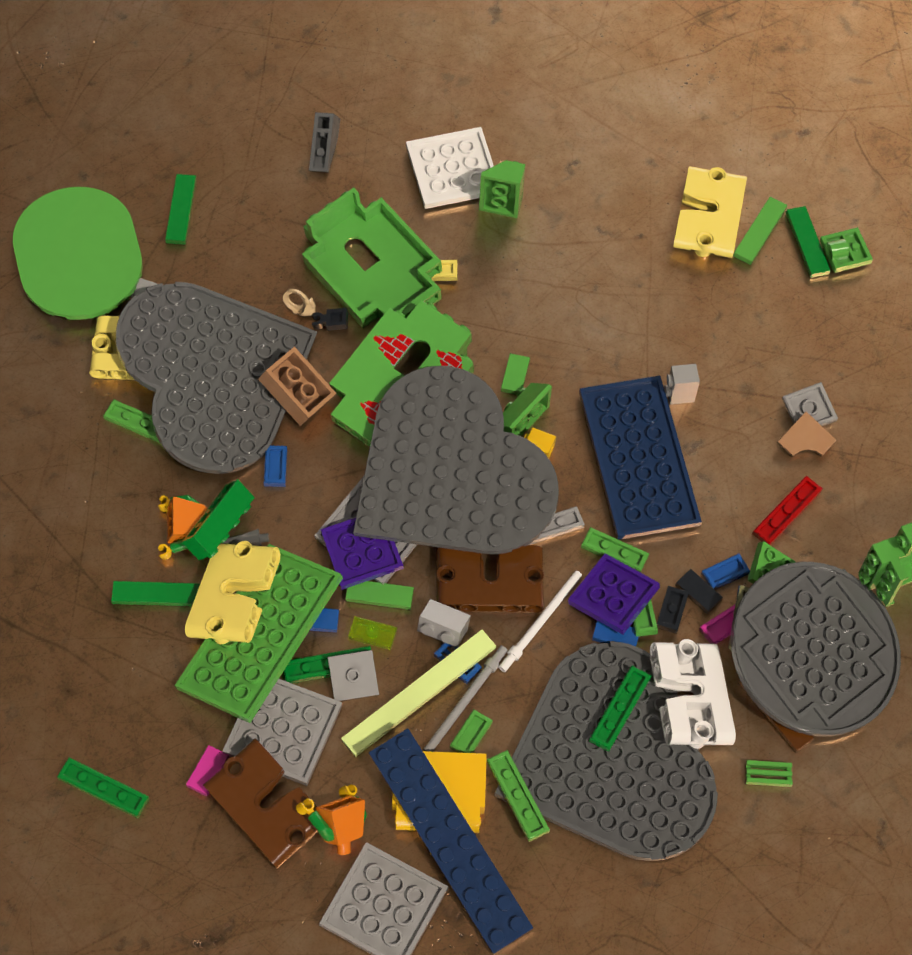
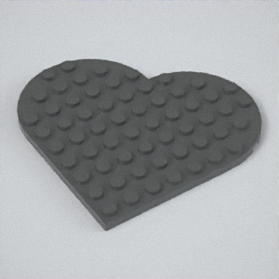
[116,282,317,474]
[353,366,559,554]
[494,641,718,861]

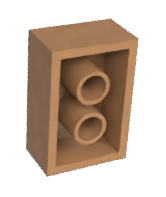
[258,347,337,426]

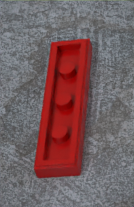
[752,476,823,545]

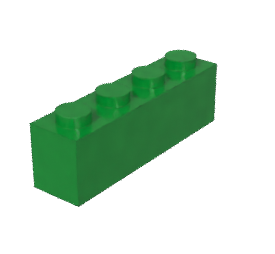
[182,479,255,561]

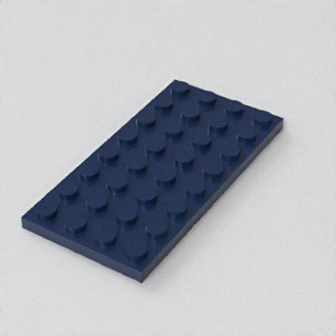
[579,375,702,540]

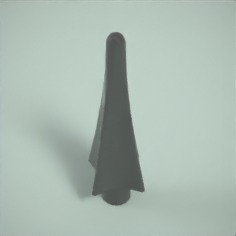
[221,529,270,546]

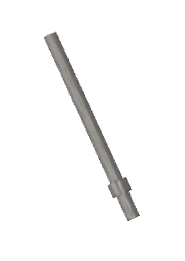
[423,645,508,752]

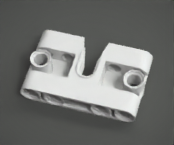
[650,639,736,749]

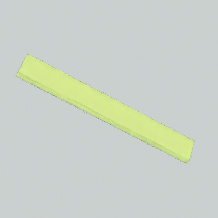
[341,630,496,757]

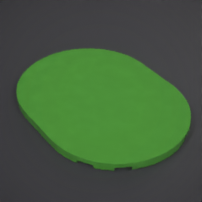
[13,187,143,320]

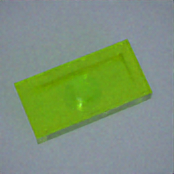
[348,616,397,650]

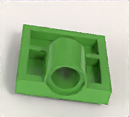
[820,227,873,273]
[747,541,796,584]

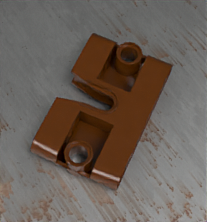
[436,545,544,613]
[203,738,318,869]

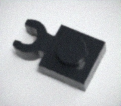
[312,308,348,331]

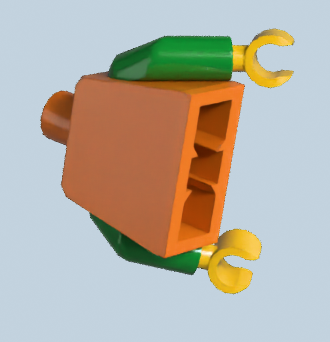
[158,495,207,560]
[296,784,367,855]

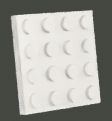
[406,127,494,209]

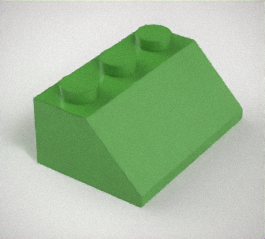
[479,160,526,218]
[503,383,552,437]

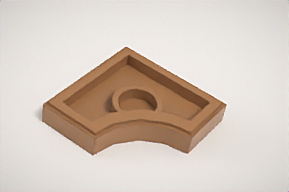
[777,412,837,456]

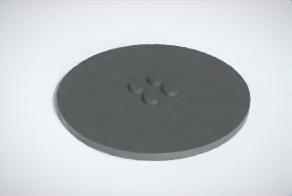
[731,562,901,737]

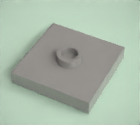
[782,382,838,426]
[328,650,379,701]

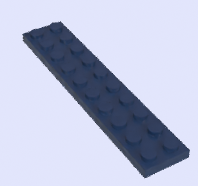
[369,728,533,954]

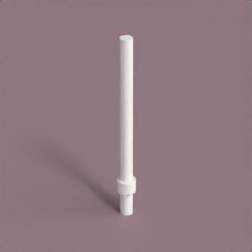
[498,571,582,673]

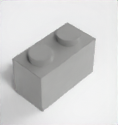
[664,364,700,405]
[417,599,471,647]

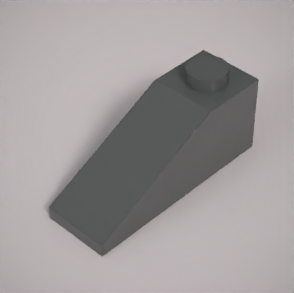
[309,112,340,173]

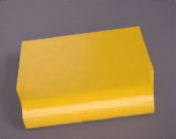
[392,751,486,833]

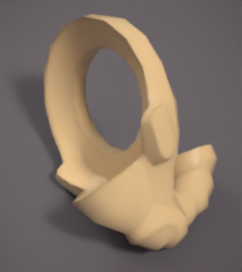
[283,289,316,316]

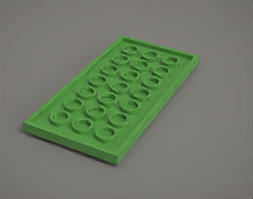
[174,544,343,723]

